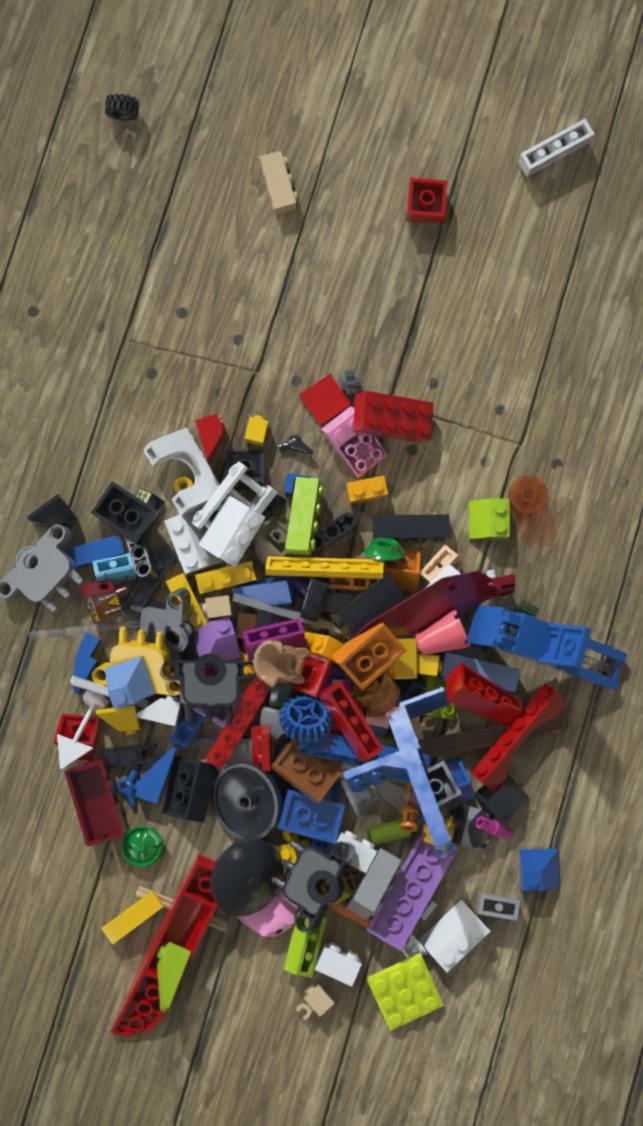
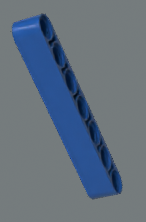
[298,733,431,770]

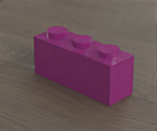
[242,618,306,661]

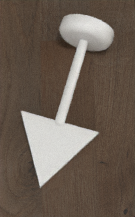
[57,691,109,771]

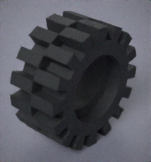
[105,93,139,121]

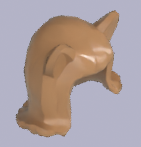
[253,640,310,687]

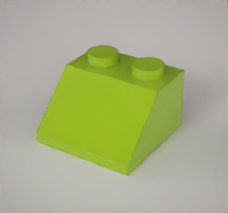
[469,498,510,540]

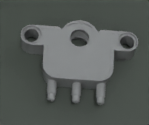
[0,525,83,613]

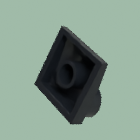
[226,449,265,490]

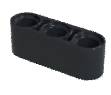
[125,534,158,583]

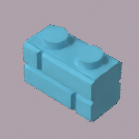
[92,553,136,584]

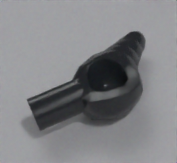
[278,435,314,454]

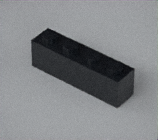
[372,514,450,544]

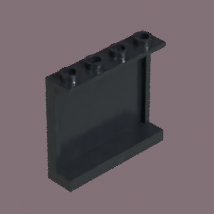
[330,573,416,678]

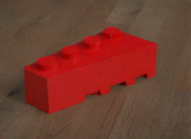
[446,662,523,726]

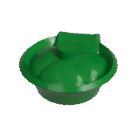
[364,538,406,562]
[121,826,164,868]

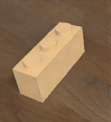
[259,151,299,215]

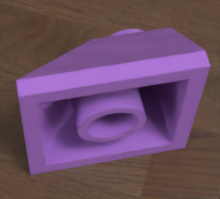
[194,616,241,670]

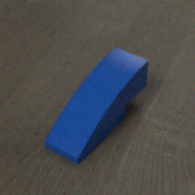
[73,632,102,695]

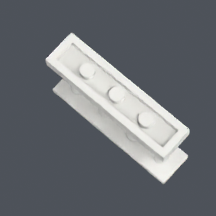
[191,462,278,529]

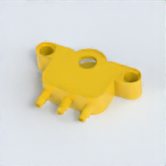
[92,626,179,696]

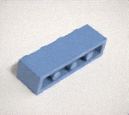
[437,652,520,692]

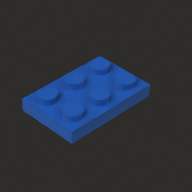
[278,790,345,844]

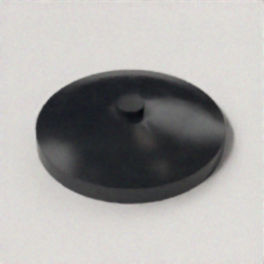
[212,762,282,839]
[210,838,284,916]

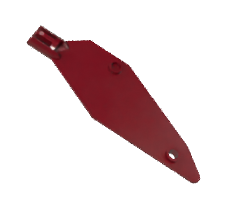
[349,570,516,641]

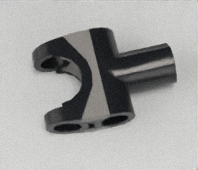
[442,804,494,849]

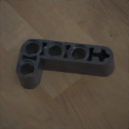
[292,512,357,579]

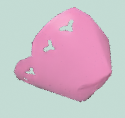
[237,888,299,938]

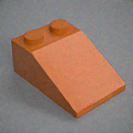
[332,623,407,691]

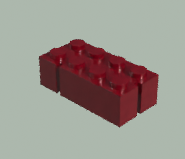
[64,757,128,847]

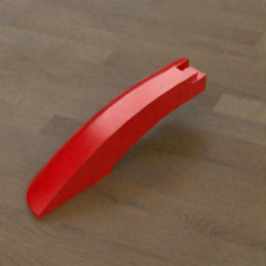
[110,854,218,1036]

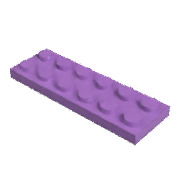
[366,832,459,952]

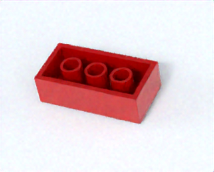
[353,391,434,443]

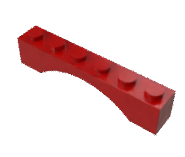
[471,683,568,793]

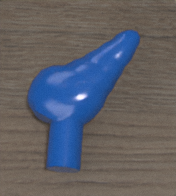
[117,770,139,809]

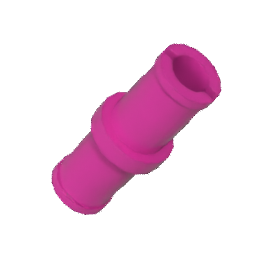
[476,816,513,840]

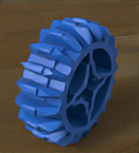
[279,694,333,744]

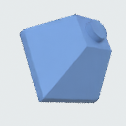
[105,656,155,710]

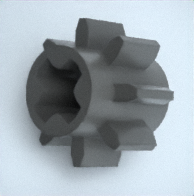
[340,370,360,394]

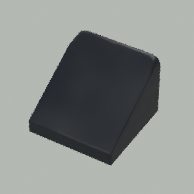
[265,494,286,517]

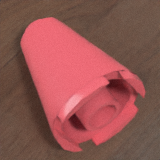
[416,610,471,655]

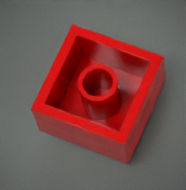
[406,178,448,224]

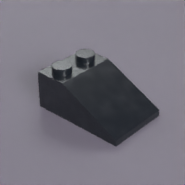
[91,481,159,543]

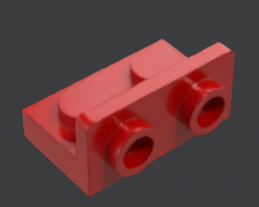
[251,726,273,771]

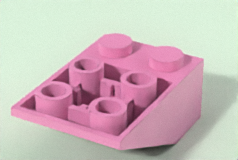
[321,407,388,478]

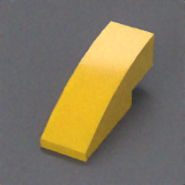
[101,890,164,945]

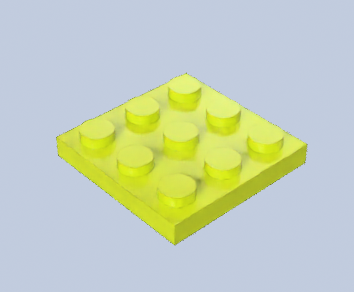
[366,953,444,1031]

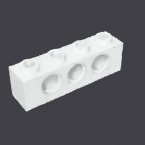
[518,119,595,177]

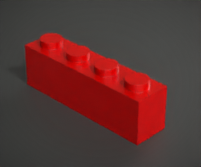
[318,681,384,761]

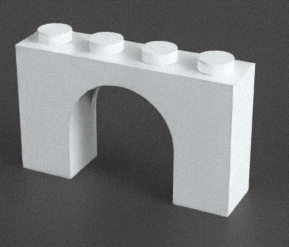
[143,427,221,515]

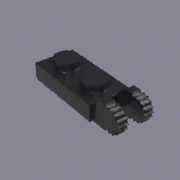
[102,744,158,768]

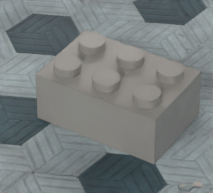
[346,848,401,920]

